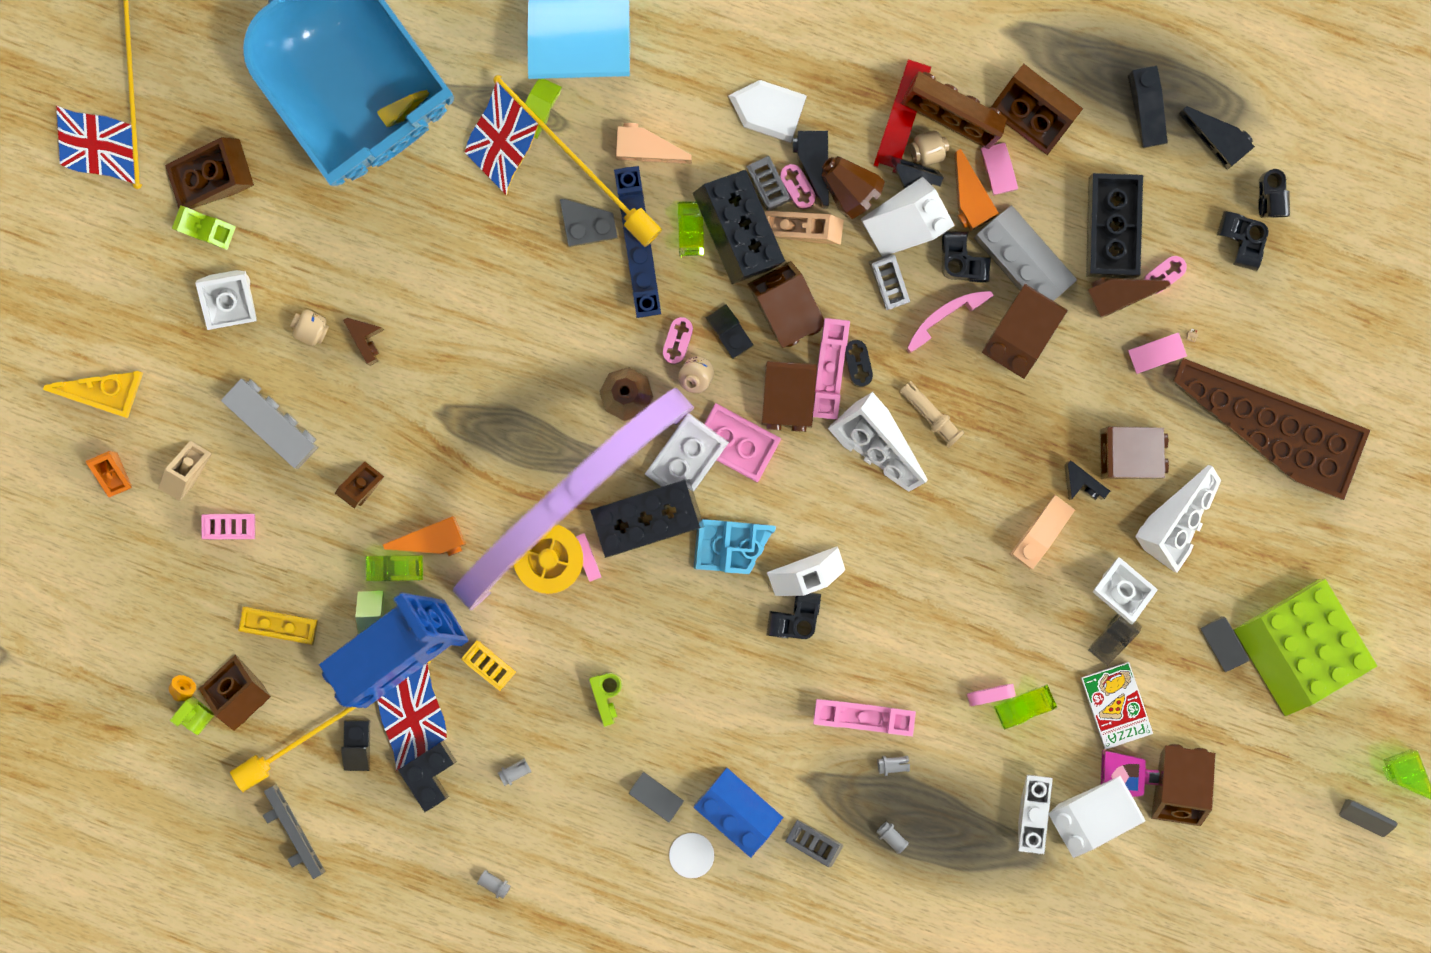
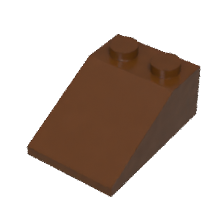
[165,137,254,209]
[1088,277,1171,318]
[982,284,1068,379]

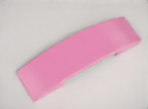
[906,291,994,354]
[813,318,850,420]
[813,699,916,737]

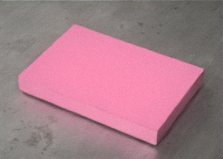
[704,403,781,483]

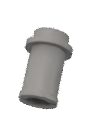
[877,755,910,776]
[498,758,531,786]
[876,822,909,854]
[477,870,511,899]

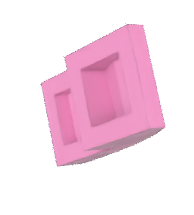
[981,143,1018,196]
[1128,333,1187,374]

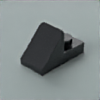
[891,156,944,189]
[706,304,754,359]
[1064,460,1110,500]
[341,720,370,771]

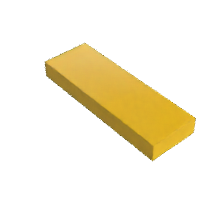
[238,606,318,645]

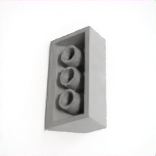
[974,205,1077,301]

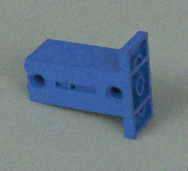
[319,593,469,708]

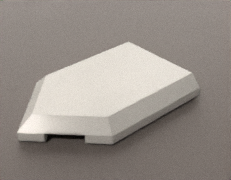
[728,80,807,143]

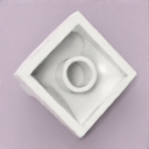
[195,270,257,330]
[1093,557,1158,625]

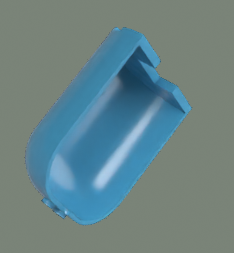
[243,0,454,186]

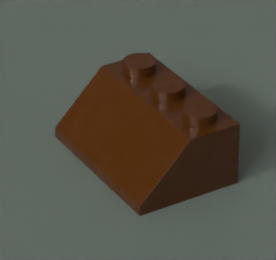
[991,64,1083,155]

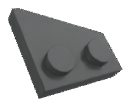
[560,199,618,247]

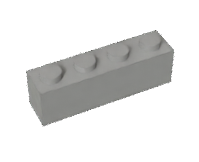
[221,378,319,469]

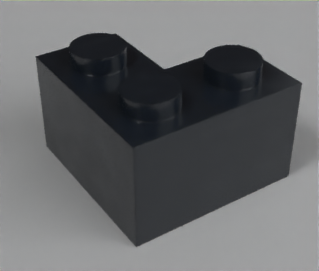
[398,741,457,813]

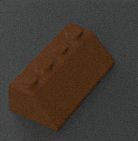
[901,71,1007,149]

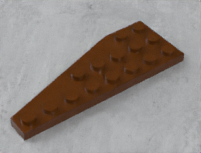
[1173,358,1370,500]

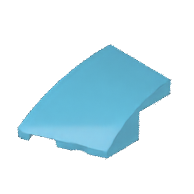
[693,519,776,574]

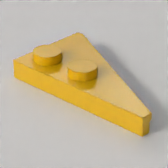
[43,371,143,418]

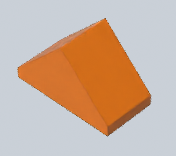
[86,451,132,498]

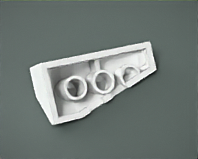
[828,392,928,492]
[1135,465,1221,573]

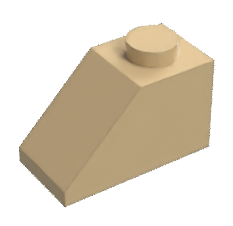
[158,441,212,501]

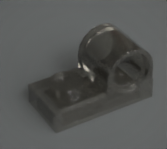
[1088,613,1142,666]

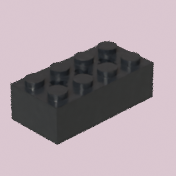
[693,169,785,285]
[1086,173,1143,278]
[590,479,704,558]

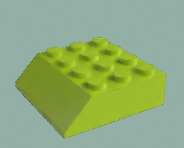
[1233,579,1377,716]

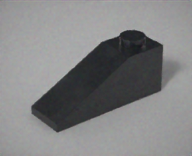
[1128,65,1168,148]
[1179,106,1255,170]
[793,131,829,209]

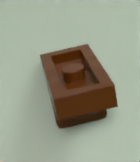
[343,318,384,366]
[335,461,384,509]

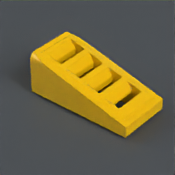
[377,90,429,127]
[461,640,516,691]

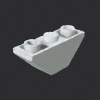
[767,546,845,596]
[1018,775,1053,854]

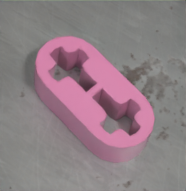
[780,164,815,210]
[1143,256,1187,294]
[663,317,693,364]
[576,533,601,582]
[967,684,1016,706]

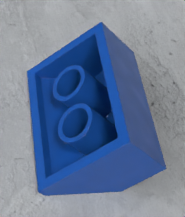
[694,768,784,858]

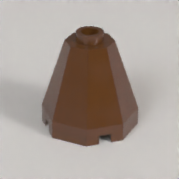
[821,156,885,219]
[599,367,653,421]

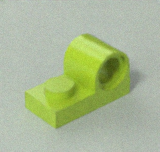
[589,672,622,727]
[170,696,215,735]

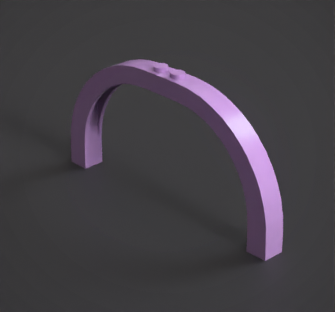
[453,388,694,610]

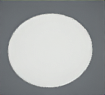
[669,833,714,878]

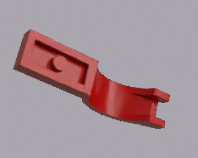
[873,59,932,174]

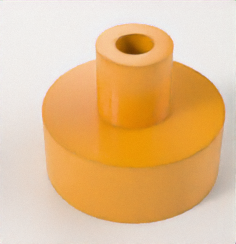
[169,675,196,702]

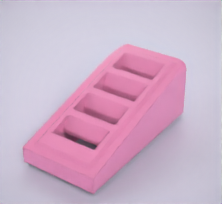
[201,514,255,540]

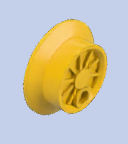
[514,524,583,594]

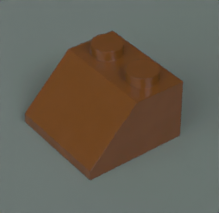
[199,655,271,731]

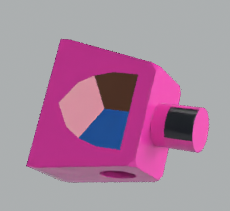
[1100,750,1159,797]

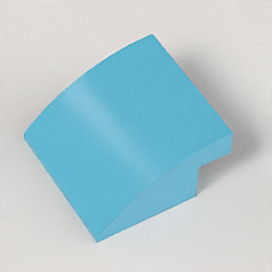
[528,0,631,79]

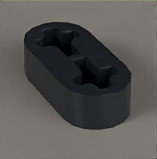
[845,340,873,387]

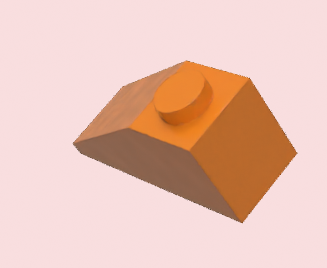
[954,149,999,232]
[383,516,466,557]

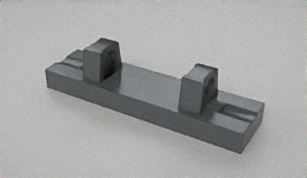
[263,784,326,879]

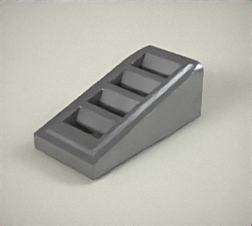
[747,156,790,211]
[869,254,910,310]
[785,820,843,867]

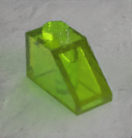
[1383,749,1431,800]

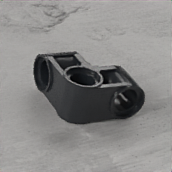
[1258,169,1290,218]
[1217,211,1269,271]
[942,231,991,283]
[766,593,821,639]

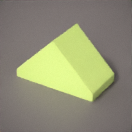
[355,591,384,635]

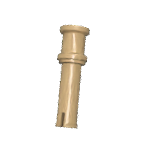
[899,381,965,448]

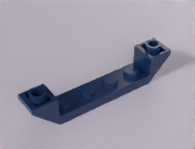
[614,166,661,318]

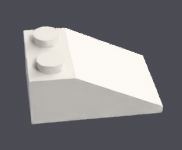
[861,177,955,257]
[1049,776,1145,858]

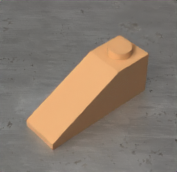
[616,123,692,164]
[764,211,844,245]
[1010,495,1075,569]

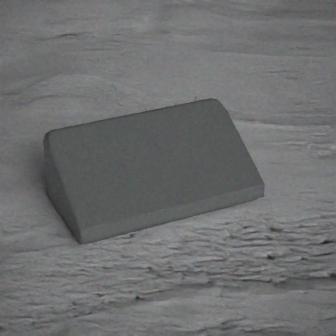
[1200,616,1250,672]
[628,772,684,823]
[1339,799,1398,837]

